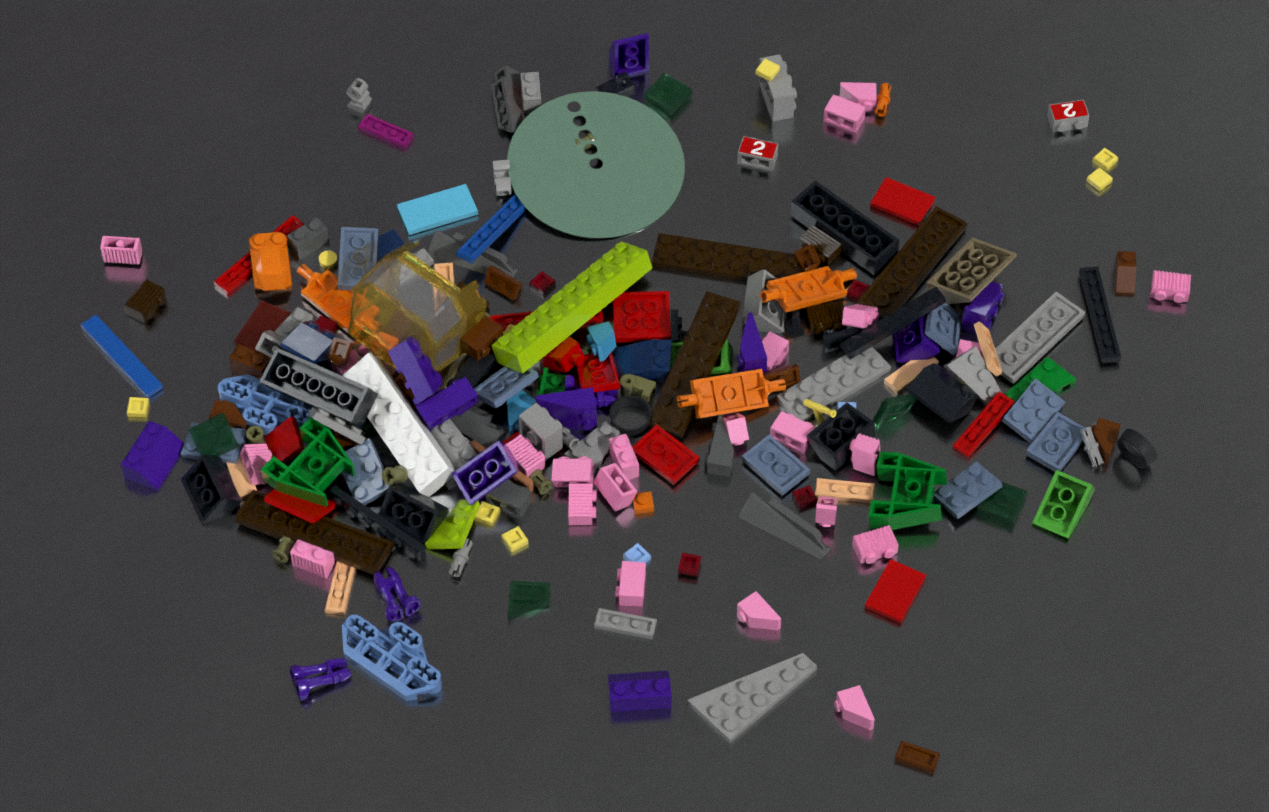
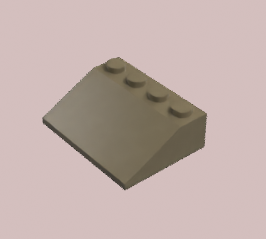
[927,238,1017,304]

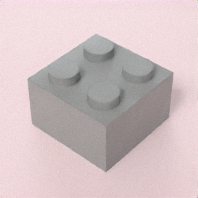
[519,403,563,461]

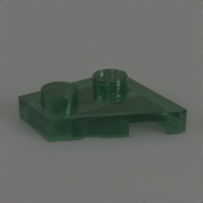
[872,394,916,430]
[508,581,551,620]

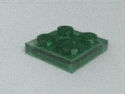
[643,73,693,116]
[189,413,239,456]
[977,481,1028,525]

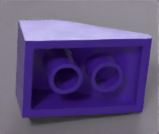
[609,33,649,78]
[737,312,767,373]
[535,387,597,431]

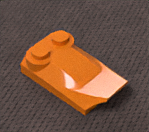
[249,232,292,291]

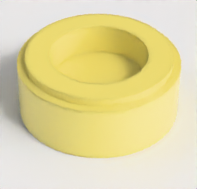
[319,250,338,269]

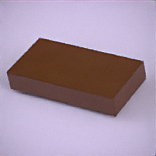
[894,740,940,774]

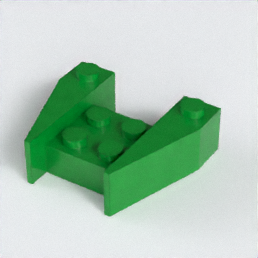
[261,417,356,507]
[868,451,948,530]

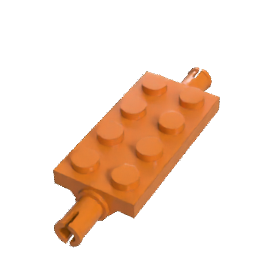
[297,264,384,337]
[760,266,857,312]
[677,369,786,419]

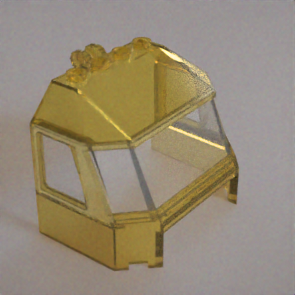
[348,240,487,373]

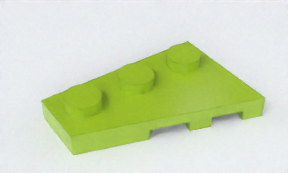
[425,500,480,549]

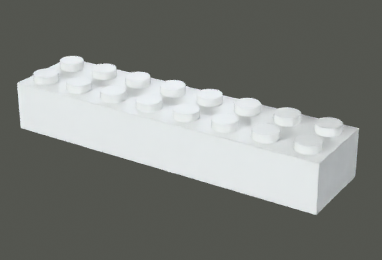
[342,353,456,497]

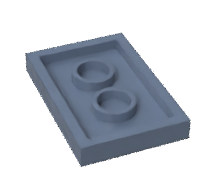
[925,303,961,355]
[474,366,539,408]
[1001,378,1065,444]
[1026,412,1088,472]
[181,423,247,464]
[742,434,810,496]
[342,439,390,505]
[933,461,1002,519]

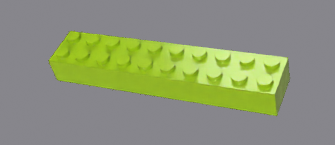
[491,241,652,374]

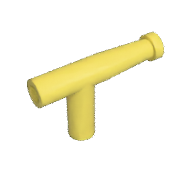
[803,399,836,424]

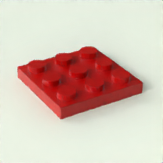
[613,291,671,343]

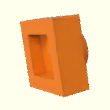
[633,491,654,514]

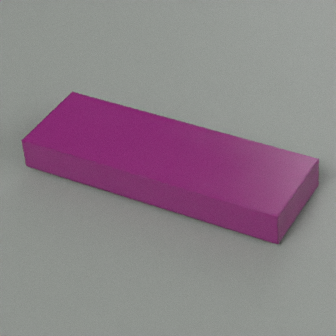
[358,114,414,149]

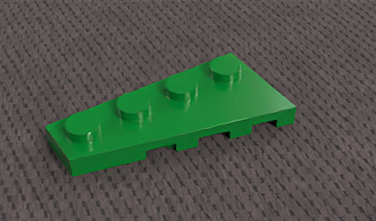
[1004,357,1076,403]

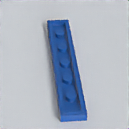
[456,194,526,264]
[81,315,163,398]

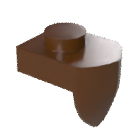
[794,243,821,272]
[327,337,353,366]

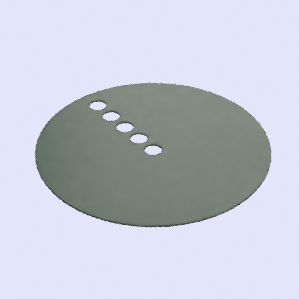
[507,91,685,238]

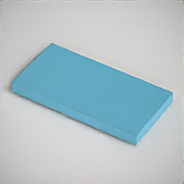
[397,184,478,235]

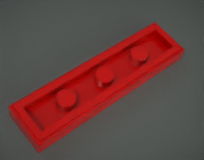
[952,391,1015,459]

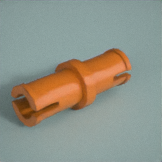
[875,83,892,117]

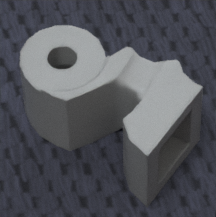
[347,78,372,113]
[493,160,511,196]

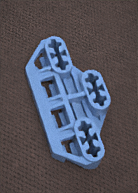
[218,375,312,437]
[342,615,442,701]

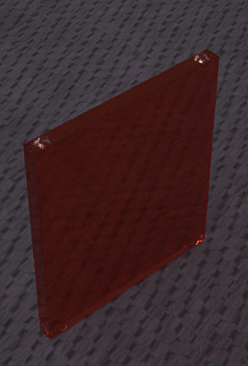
[233,301,291,356]

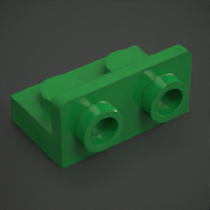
[535,367,566,400]

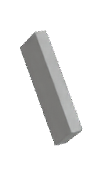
[594,608,657,640]

